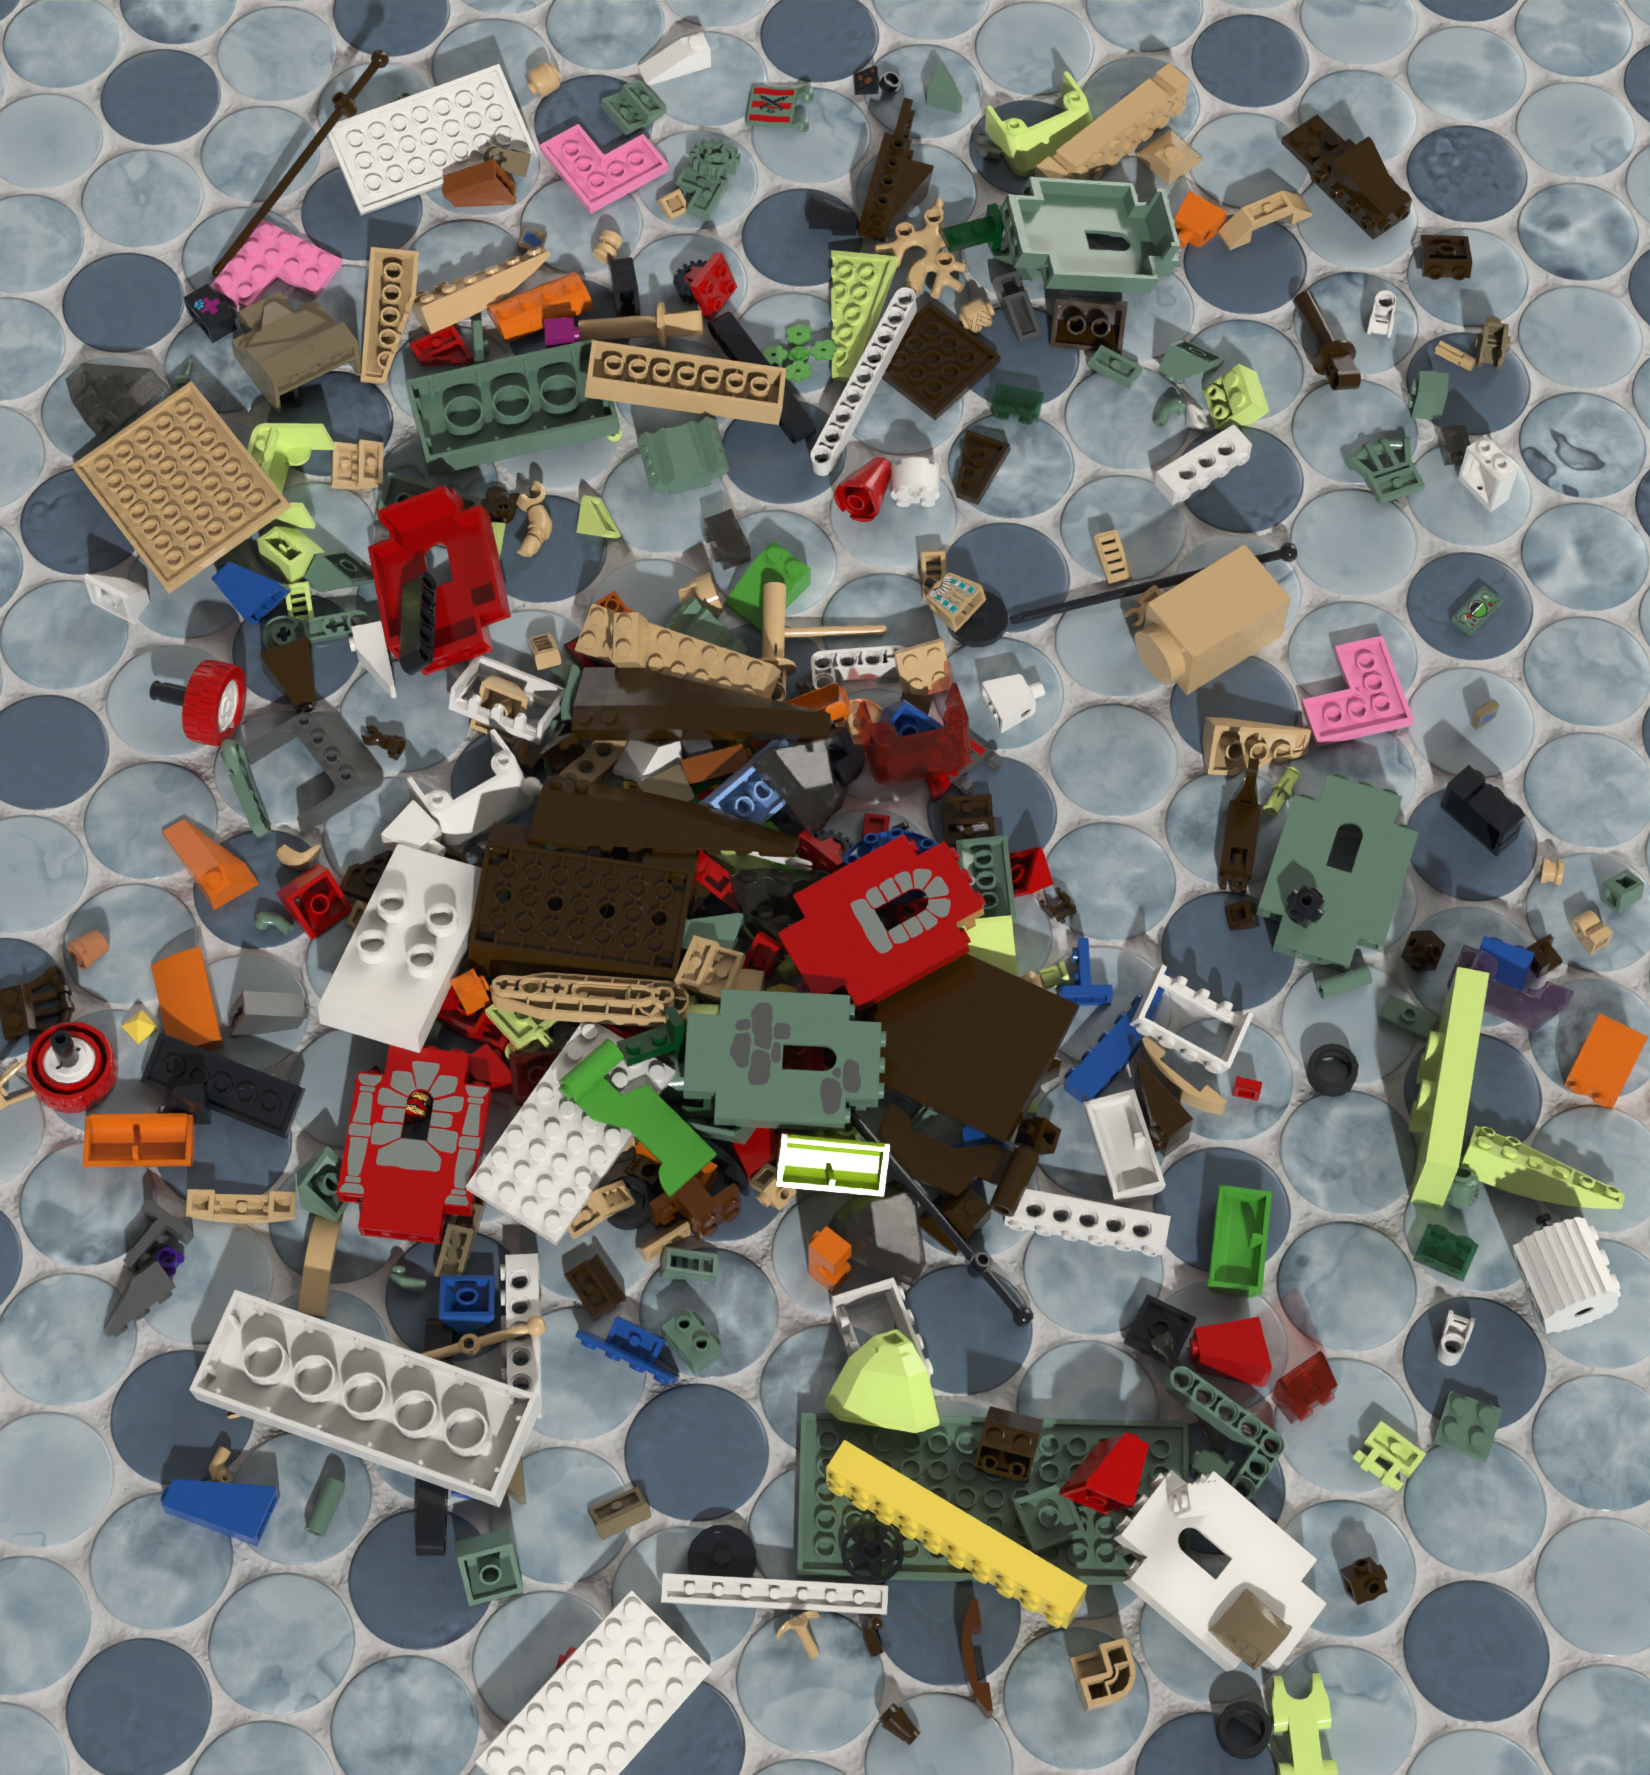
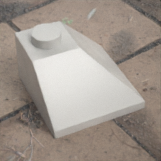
[84,574,150,624]

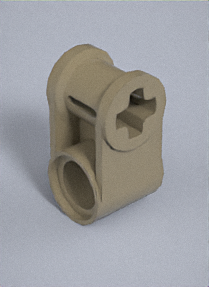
[483,146,531,177]

